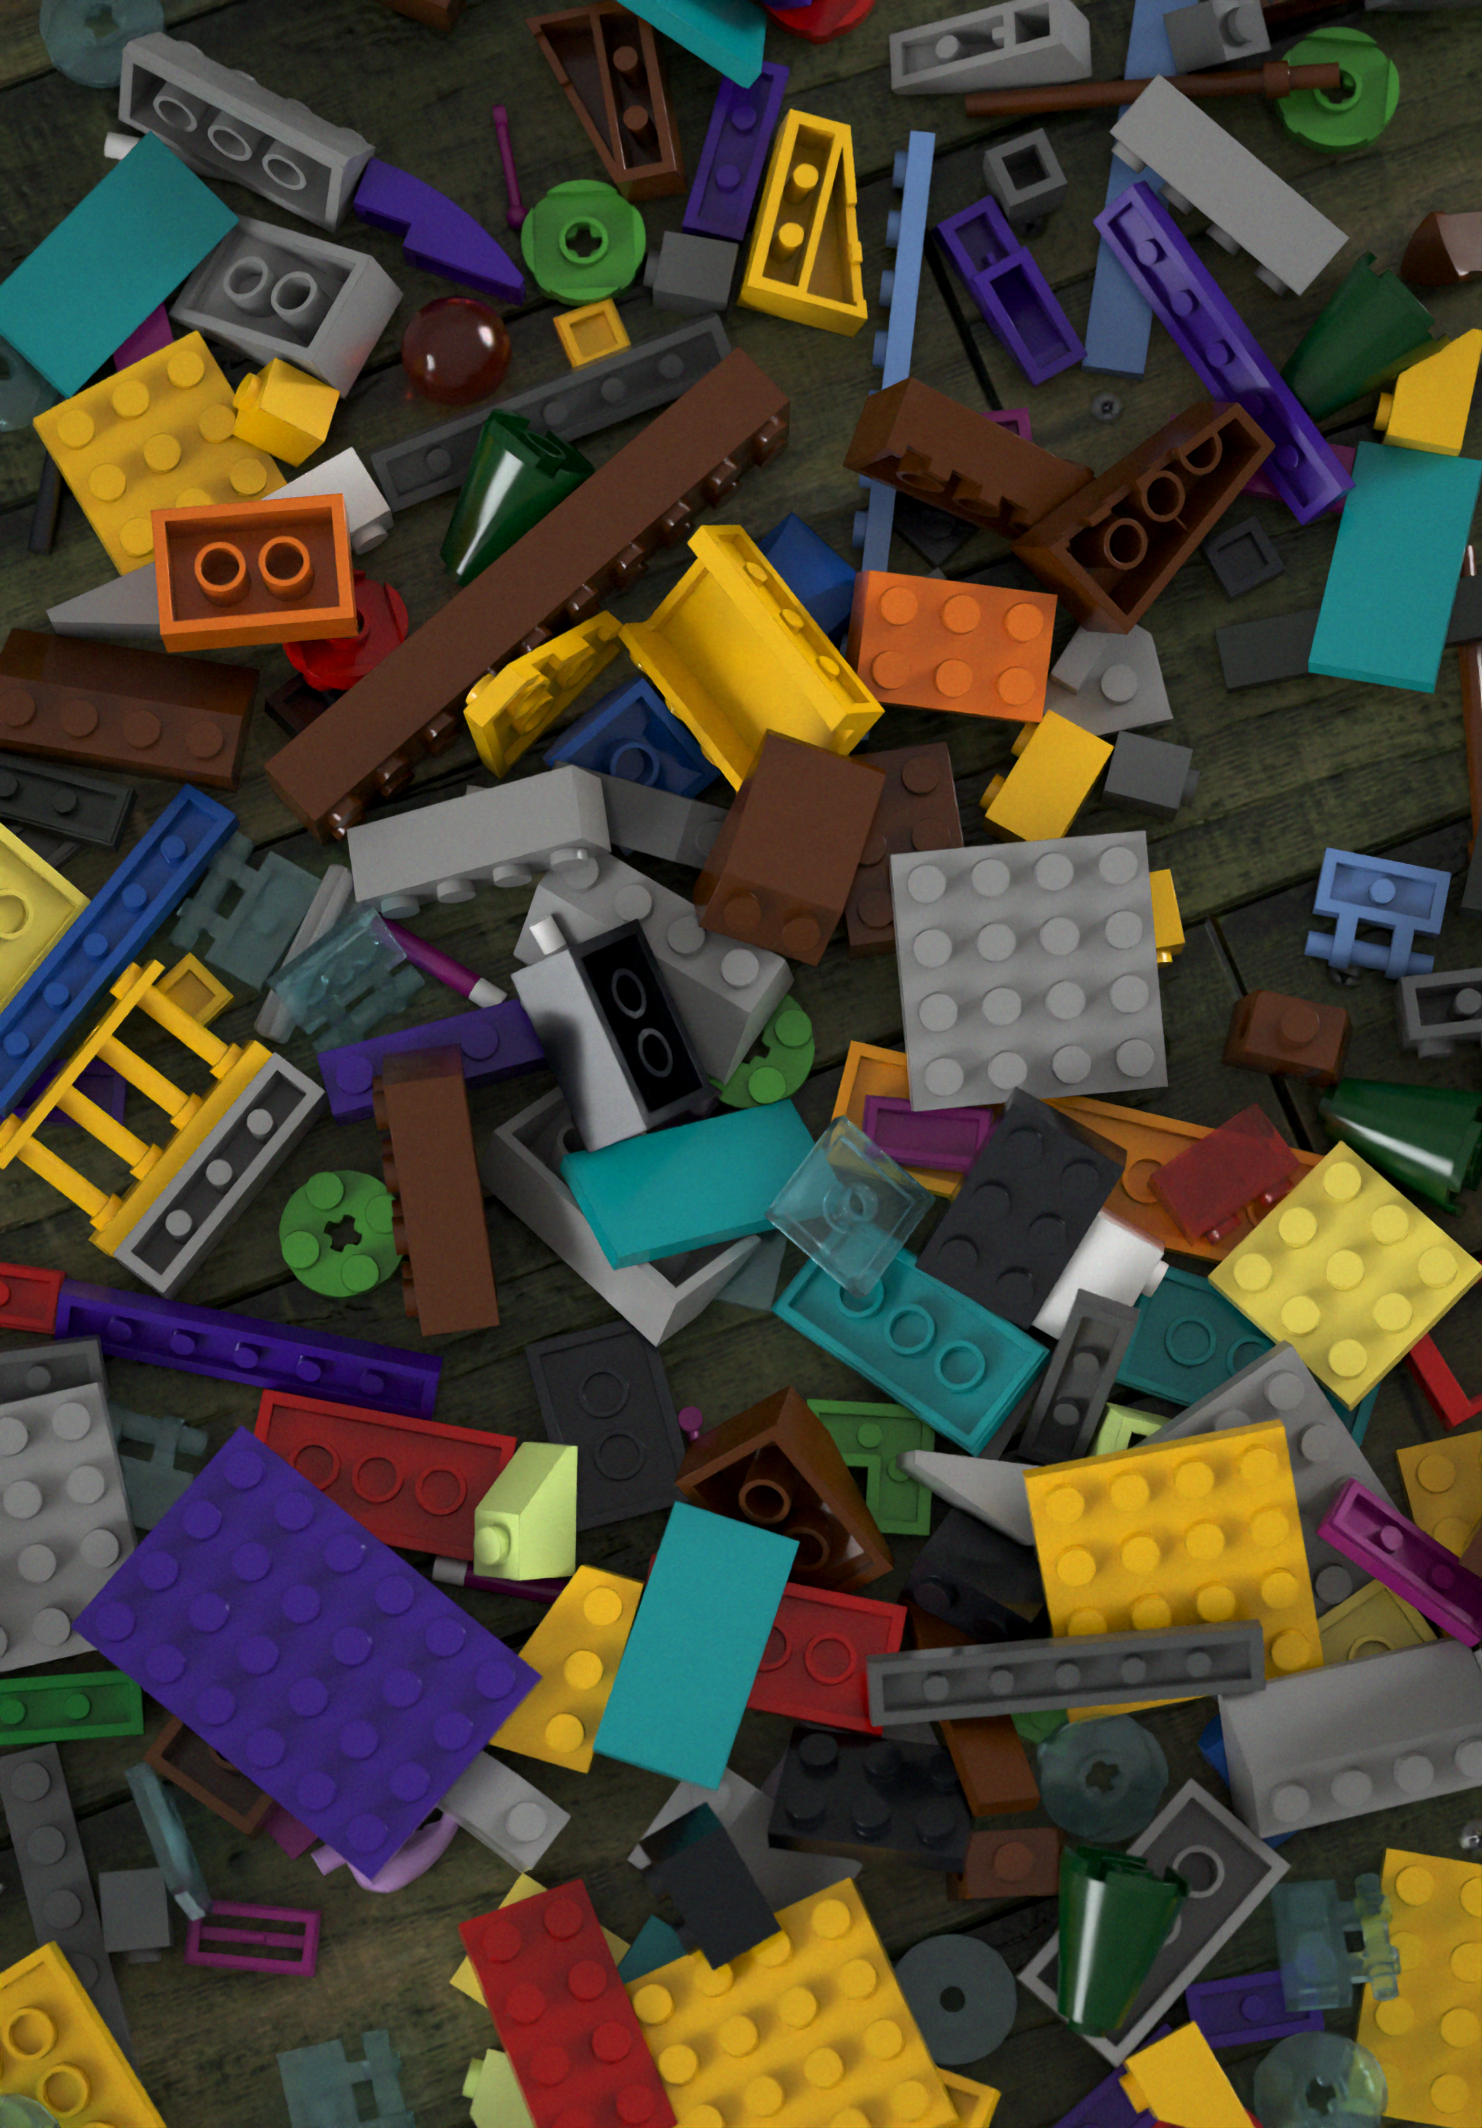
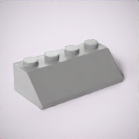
[118,31,376,234]
[513,853,795,1086]
[479,1086,761,1347]
[1217,1636,1482,1839]

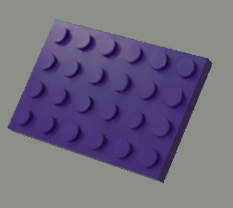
[70,1425,543,1882]

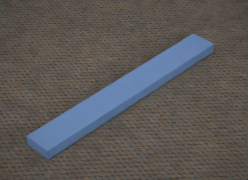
[1081,0,1198,380]

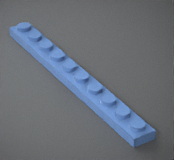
[840,131,935,754]

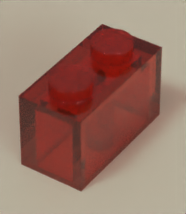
[1146,1102,1301,1247]

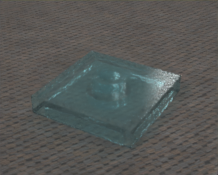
[764,1115,936,1299]

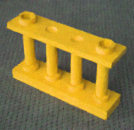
[0,959,273,1258]

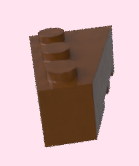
[525,0,689,204]

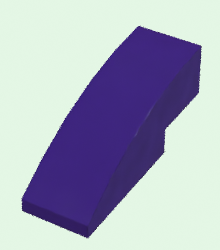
[353,157,526,307]
[930,194,1088,387]

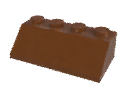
[0,628,260,794]

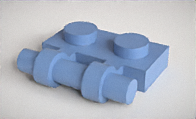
[1304,847,1452,981]

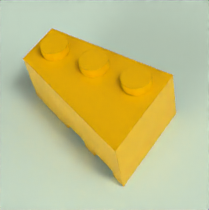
[735,109,868,338]
[489,1564,646,1774]

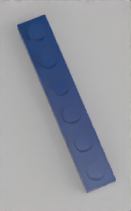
[0,783,240,1118]

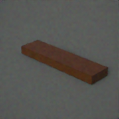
[897,1588,1041,1817]

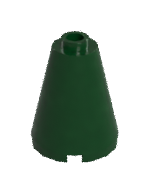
[1279,250,1451,423]
[439,409,596,588]
[1317,1077,1482,1219]
[1057,1845,1192,2038]

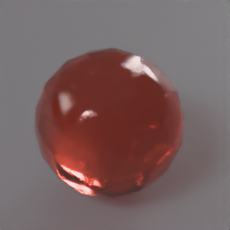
[400,295,513,408]

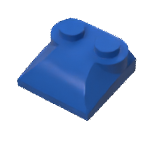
[757,512,858,644]
[542,676,721,856]

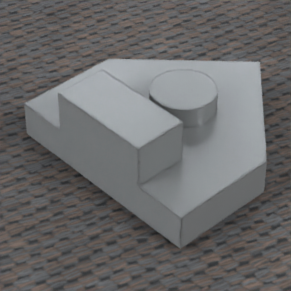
[1043,624,1173,739]

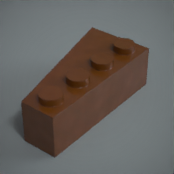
[843,377,1096,542]
[1009,402,1276,635]

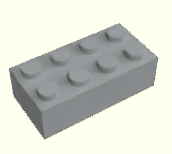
[1014,1778,1291,2067]

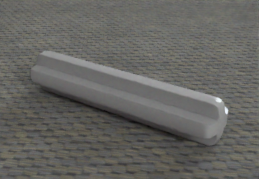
[254,863,356,1044]

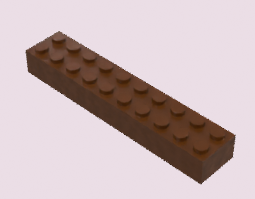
[263,346,790,848]

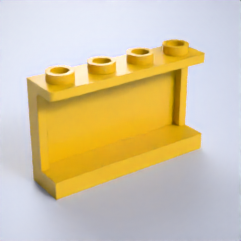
[618,525,885,795]

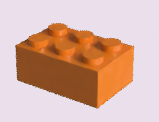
[151,493,358,653]
[845,570,1058,724]

